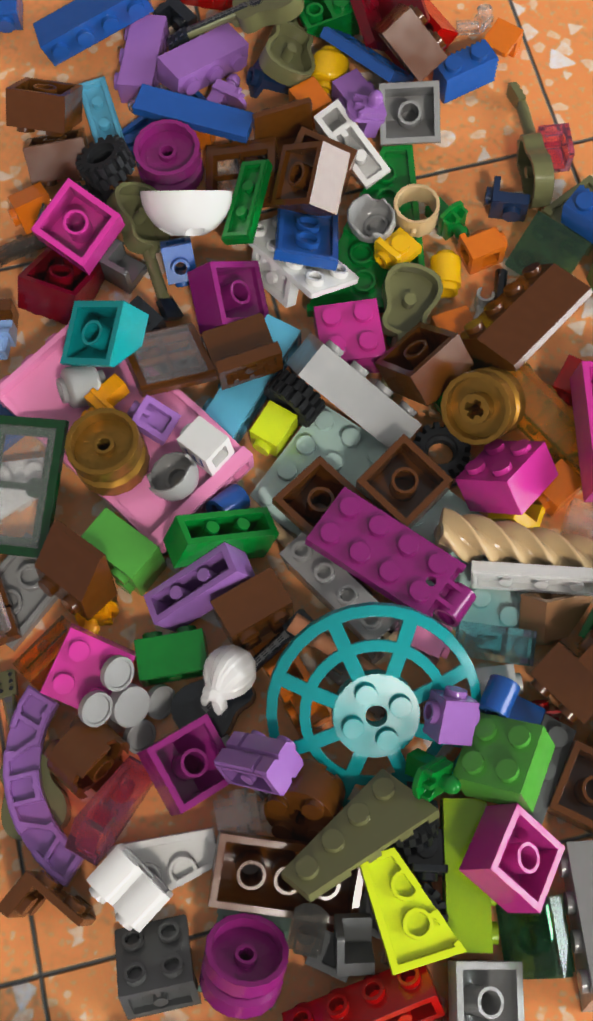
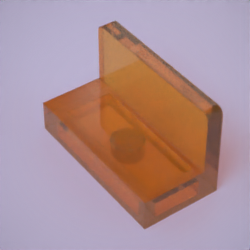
[12,615,71,698]

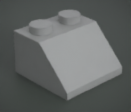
[379,80,441,146]

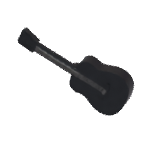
[171,609,314,739]

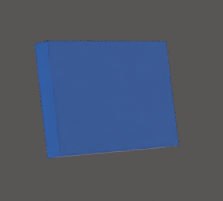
[319,26,415,83]
[273,208,339,271]

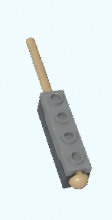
[236,483,400,658]

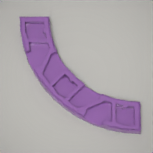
[3,685,88,887]

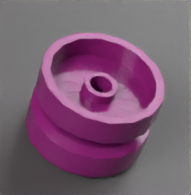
[133,119,204,191]
[199,913,289,1019]

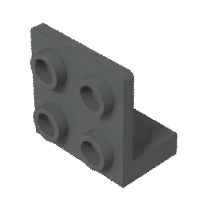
[115,914,202,1020]

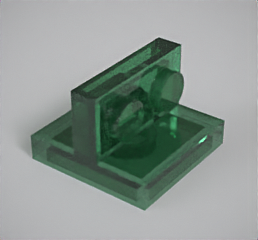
[496,894,575,979]

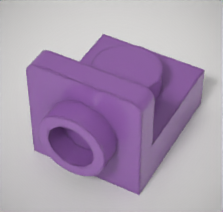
[127,394,181,446]

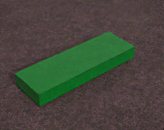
[221,159,273,245]

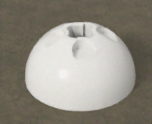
[140,190,233,236]

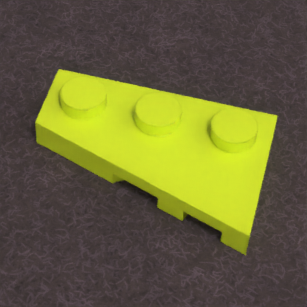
[359,847,467,975]

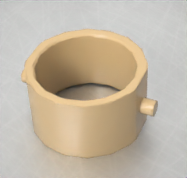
[393,183,440,238]

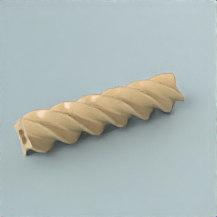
[434,507,593,568]

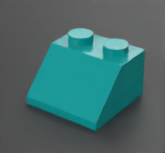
[60,301,149,368]

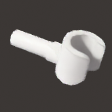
[473,287,495,319]

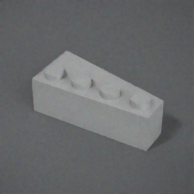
[286,332,422,449]
[558,840,593,1012]

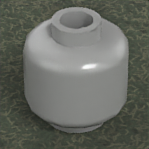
[56,366,107,409]

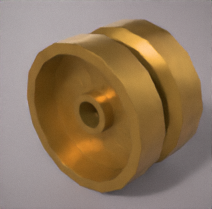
[440,366,526,445]
[65,408,150,496]

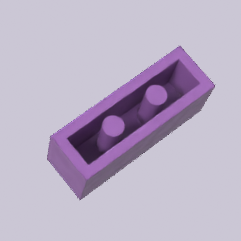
[114,14,170,104]
[157,23,249,96]
[143,542,255,632]

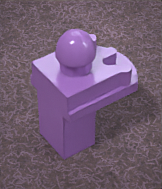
[206,73,247,110]
[346,90,387,138]

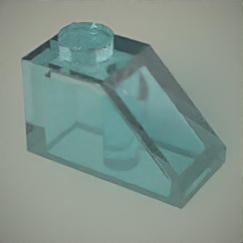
[453,621,537,666]

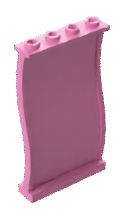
[0,320,254,555]

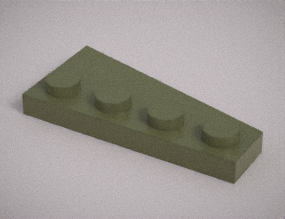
[281,768,440,903]

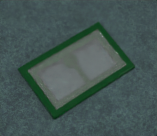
[0,415,69,558]

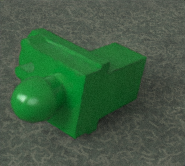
[424,197,470,240]
[405,748,461,802]

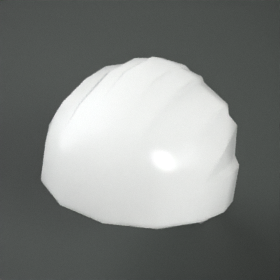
[200,644,256,716]

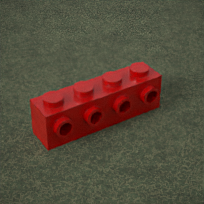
[281,965,446,1021]

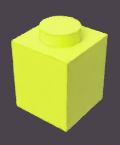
[249,400,298,458]

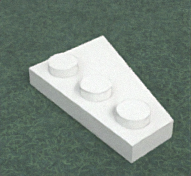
[105,827,216,922]

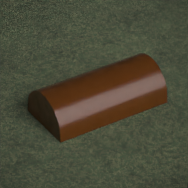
[272,456,379,596]
[208,829,364,924]

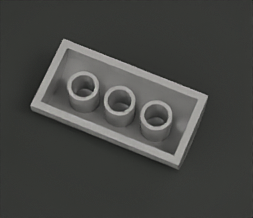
[447,960,525,1021]

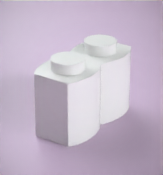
[86,843,174,933]

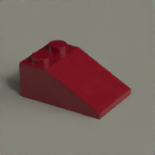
[18,247,105,325]

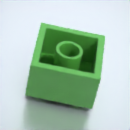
[81,507,167,596]
[452,712,555,813]

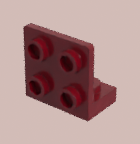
[350,0,430,52]

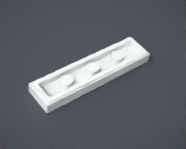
[471,560,593,596]

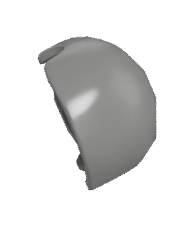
[347,194,396,243]
[147,452,199,502]

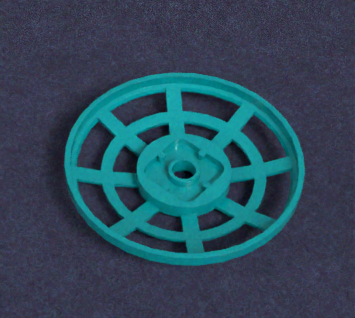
[266,602,481,808]

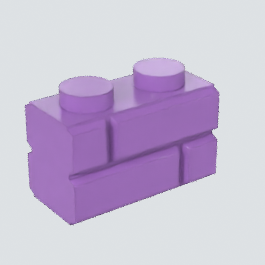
[214,730,304,796]

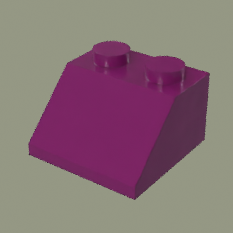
[187,261,269,334]
[137,714,229,816]

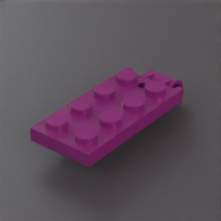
[305,487,476,627]

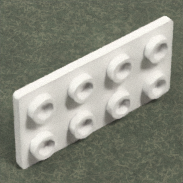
[248,215,359,308]

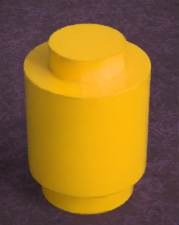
[430,250,461,299]

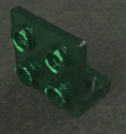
[505,210,593,275]

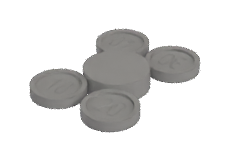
[78,655,176,754]

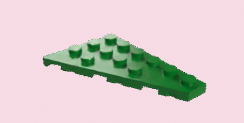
[307,145,425,317]

